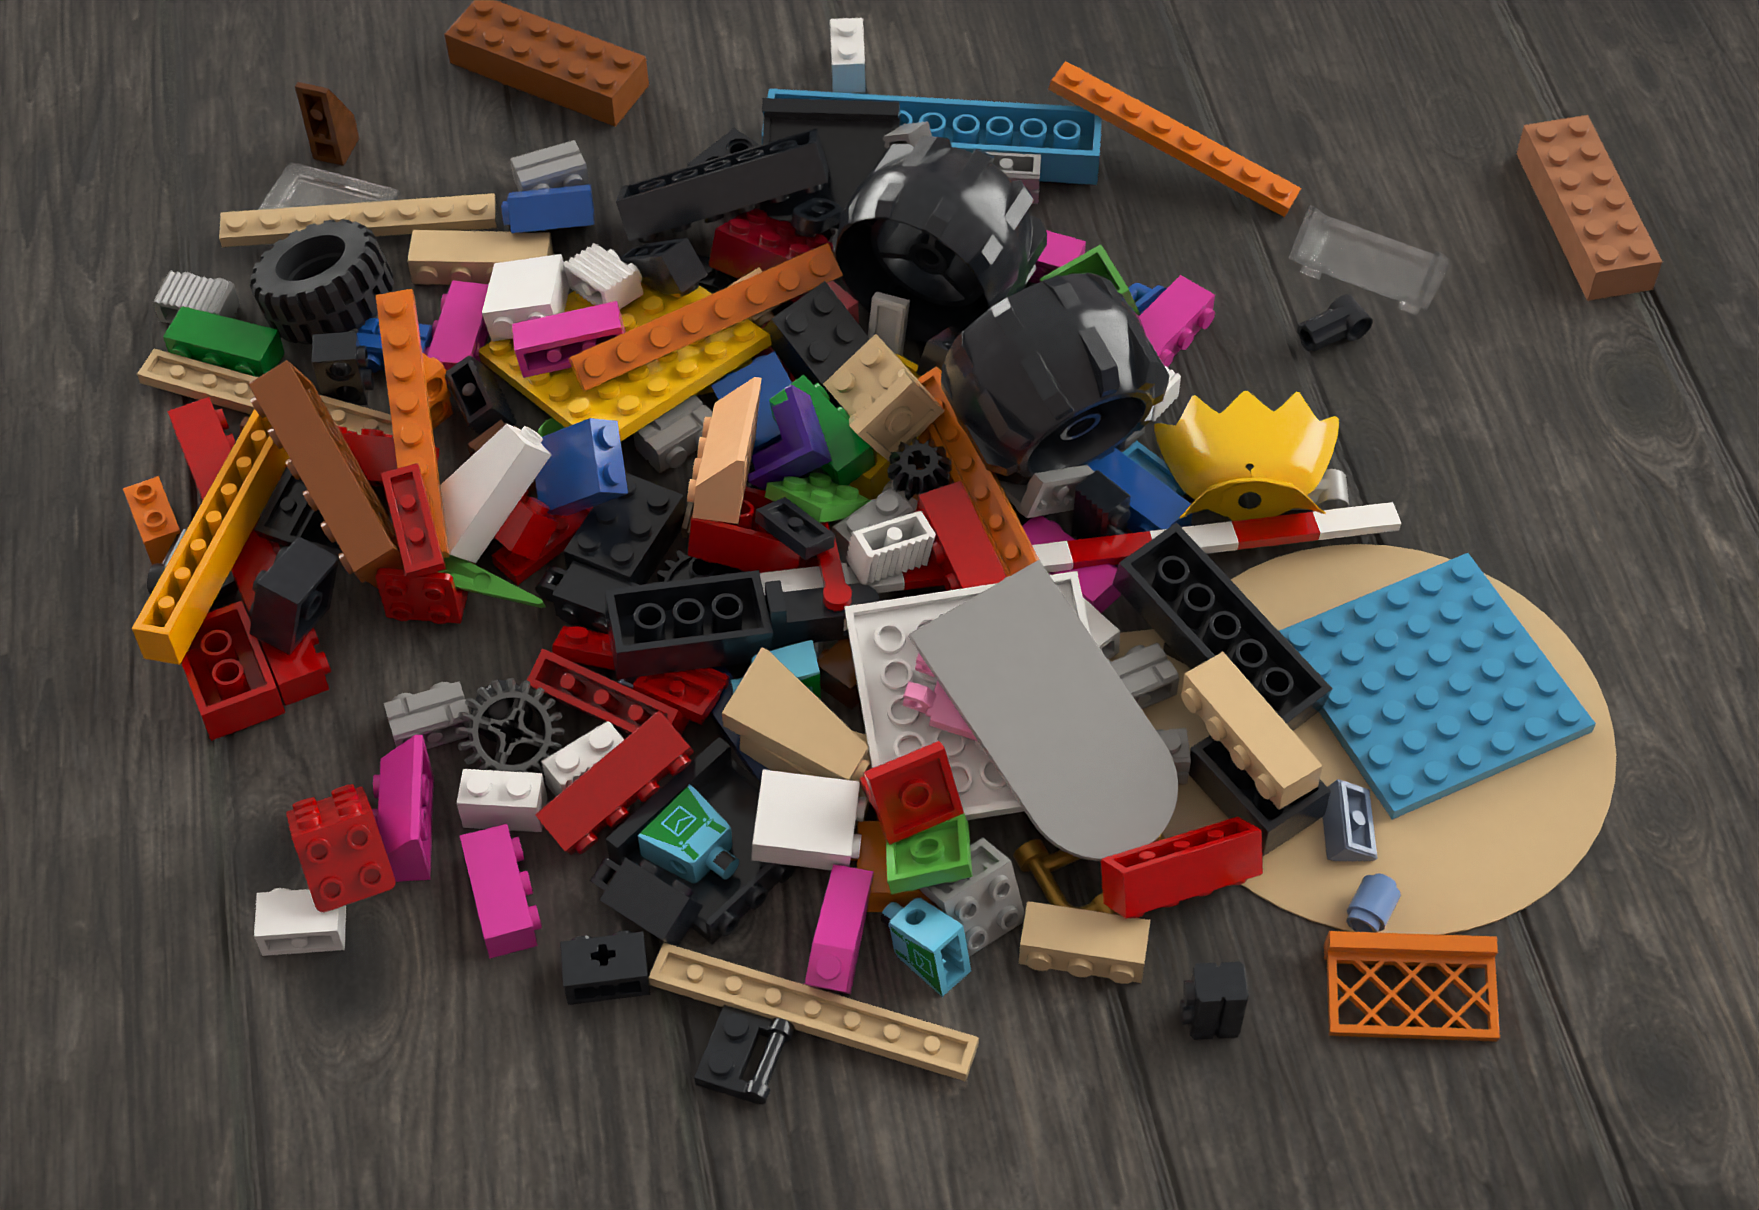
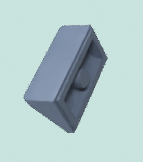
[1323,779,1378,861]

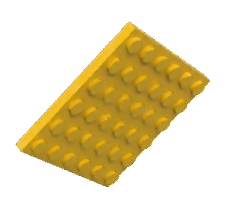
[479,282,772,441]

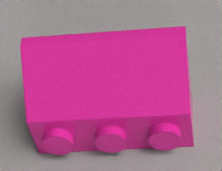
[372,735,434,882]

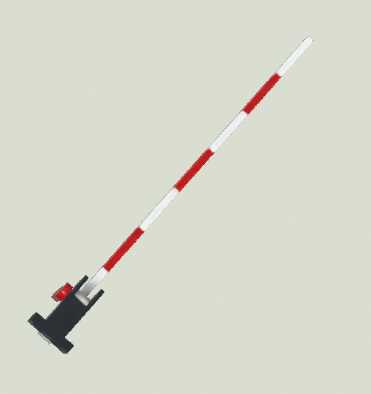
[759,502,1401,650]

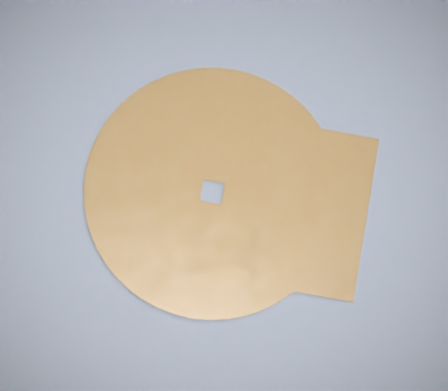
[1109,544,1616,935]

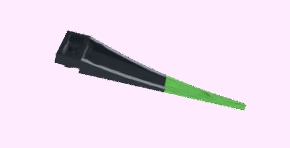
[254,468,546,608]

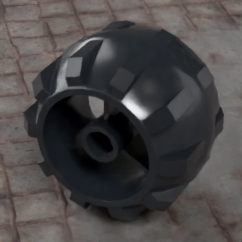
[832,136,1047,344]
[941,272,1170,485]

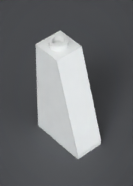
[440,424,551,563]

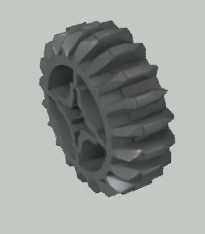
[456,678,564,774]

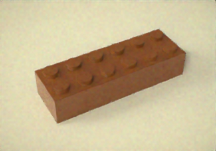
[444,0,649,127]
[248,360,404,589]

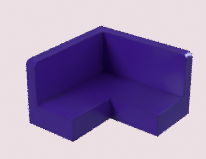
[747,384,832,491]

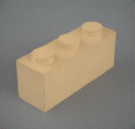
[1019,901,1150,984]

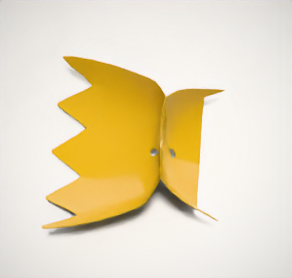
[1154,391,1339,521]

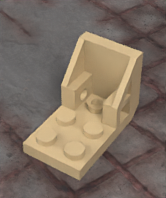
[823,334,944,461]

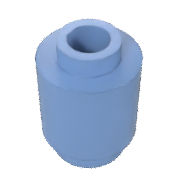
[1346,873,1401,933]

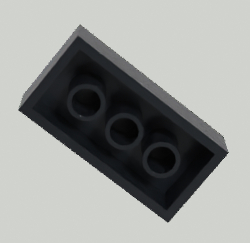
[605,570,773,680]

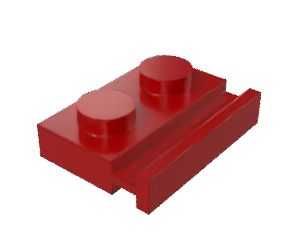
[633,668,729,725]

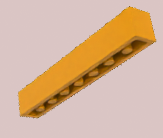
[132,409,289,665]

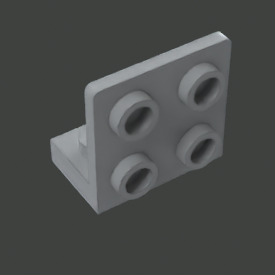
[994,465,1094,518]
[919,838,1025,957]

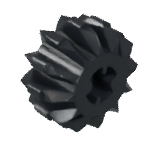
[887,436,952,501]

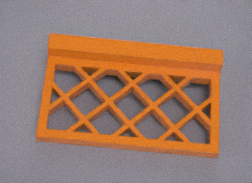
[1324,931,1500,1041]

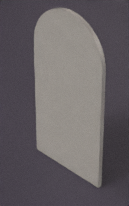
[908,560,1178,861]

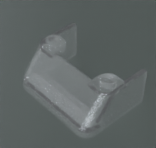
[1288,205,1451,315]

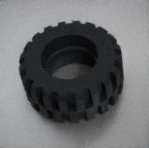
[250,219,394,345]

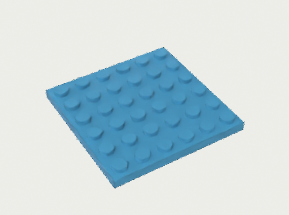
[1279,553,1596,820]

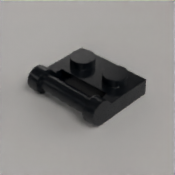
[694,1005,795,1104]

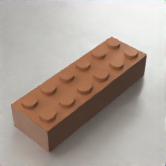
[1517,115,1662,301]

